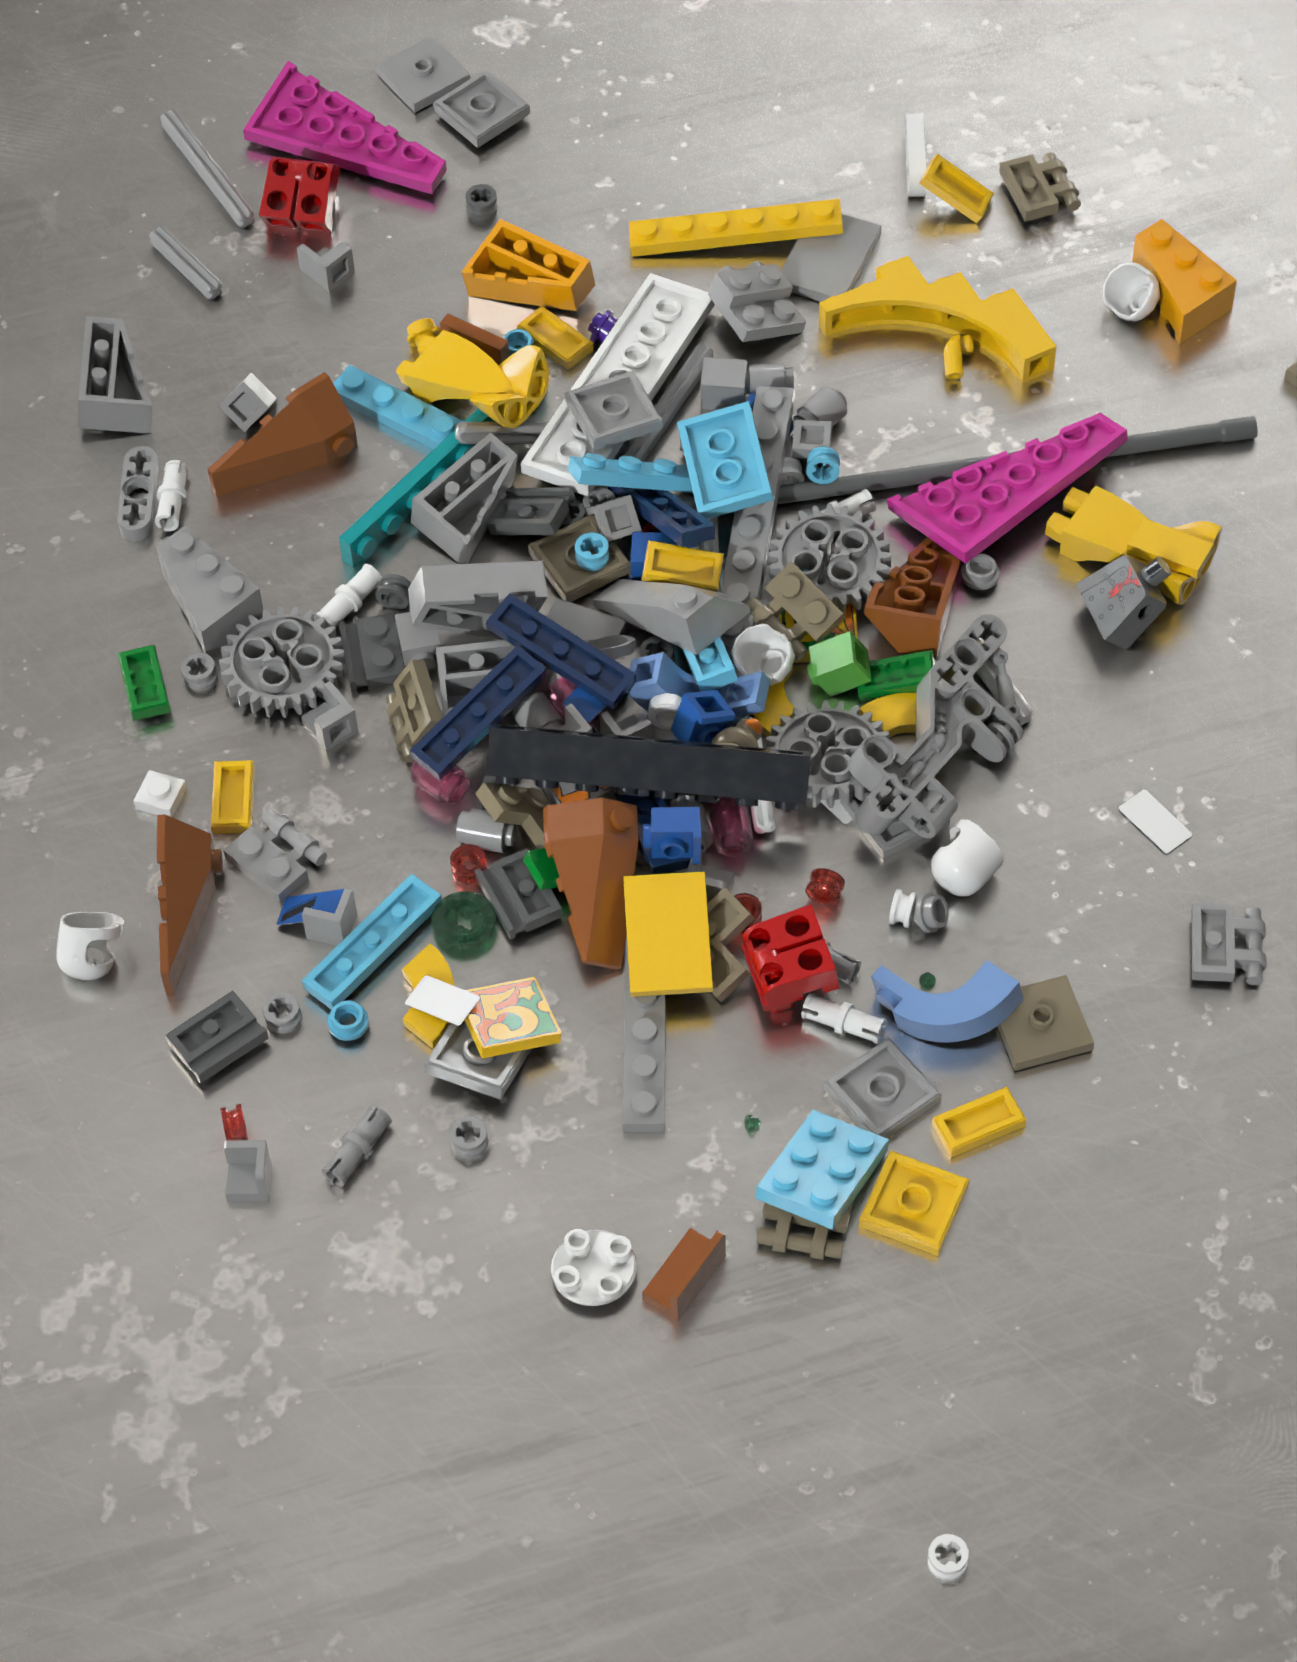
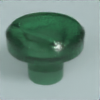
[919,972,936,988]
[744,1115,761,1132]

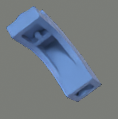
[627,652,770,729]
[871,960,1024,1043]

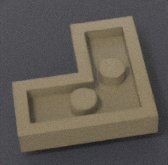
[475,782,548,849]
[707,887,755,1002]

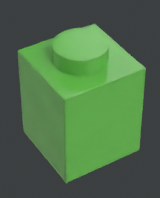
[807,631,872,697]

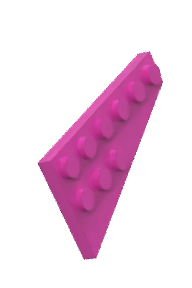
[243,61,447,194]
[887,412,1128,564]

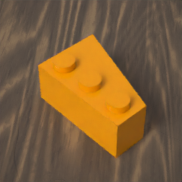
[462,219,596,311]
[1132,219,1237,345]

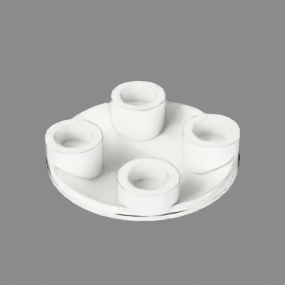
[551,1229,637,1306]

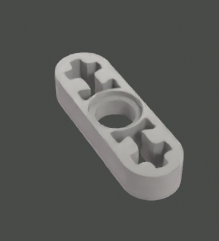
[117,446,160,542]

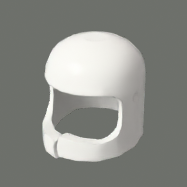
[931,819,1003,896]
[56,912,125,980]

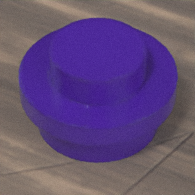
[588,309,618,344]

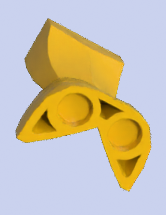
[396,330,550,429]
[1045,485,1222,605]

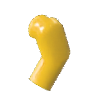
[943,334,973,380]

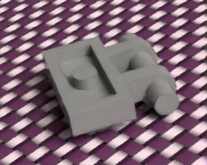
[223,809,327,903]
[1191,902,1267,985]

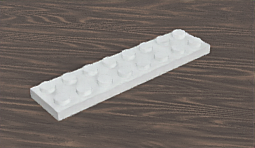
[521,273,715,496]

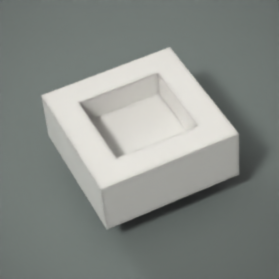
[133,770,187,817]

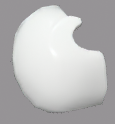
[1102,262,1160,322]
[731,624,795,686]

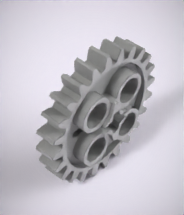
[768,504,891,614]
[219,606,346,718]
[766,700,890,808]

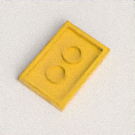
[623,871,713,997]

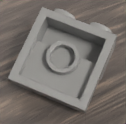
[708,261,806,342]

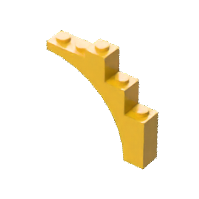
[819,256,1057,383]

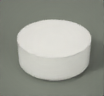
[648,693,682,730]

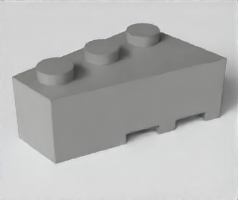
[78,316,152,434]
[411,432,518,564]
[156,525,264,657]
[408,561,548,640]
[436,640,558,717]

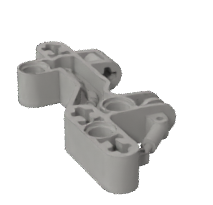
[849,613,1023,838]

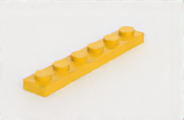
[629,198,843,257]

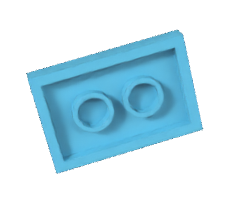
[677,401,774,519]
[756,1110,889,1230]

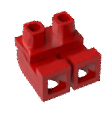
[258,157,340,233]
[741,904,839,1013]

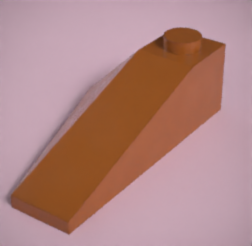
[207,372,358,497]
[864,537,962,659]
[543,797,638,970]
[157,814,223,995]

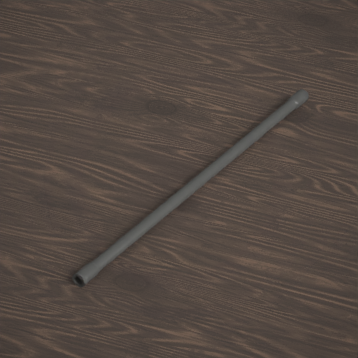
[679,416,1258,512]

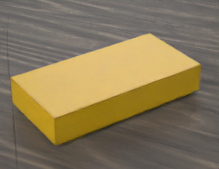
[919,153,994,223]
[517,306,594,371]
[1127,518,1214,579]
[642,540,724,592]
[211,760,255,834]
[932,1086,1027,1158]

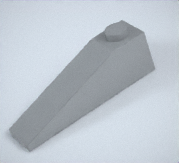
[592,579,751,655]

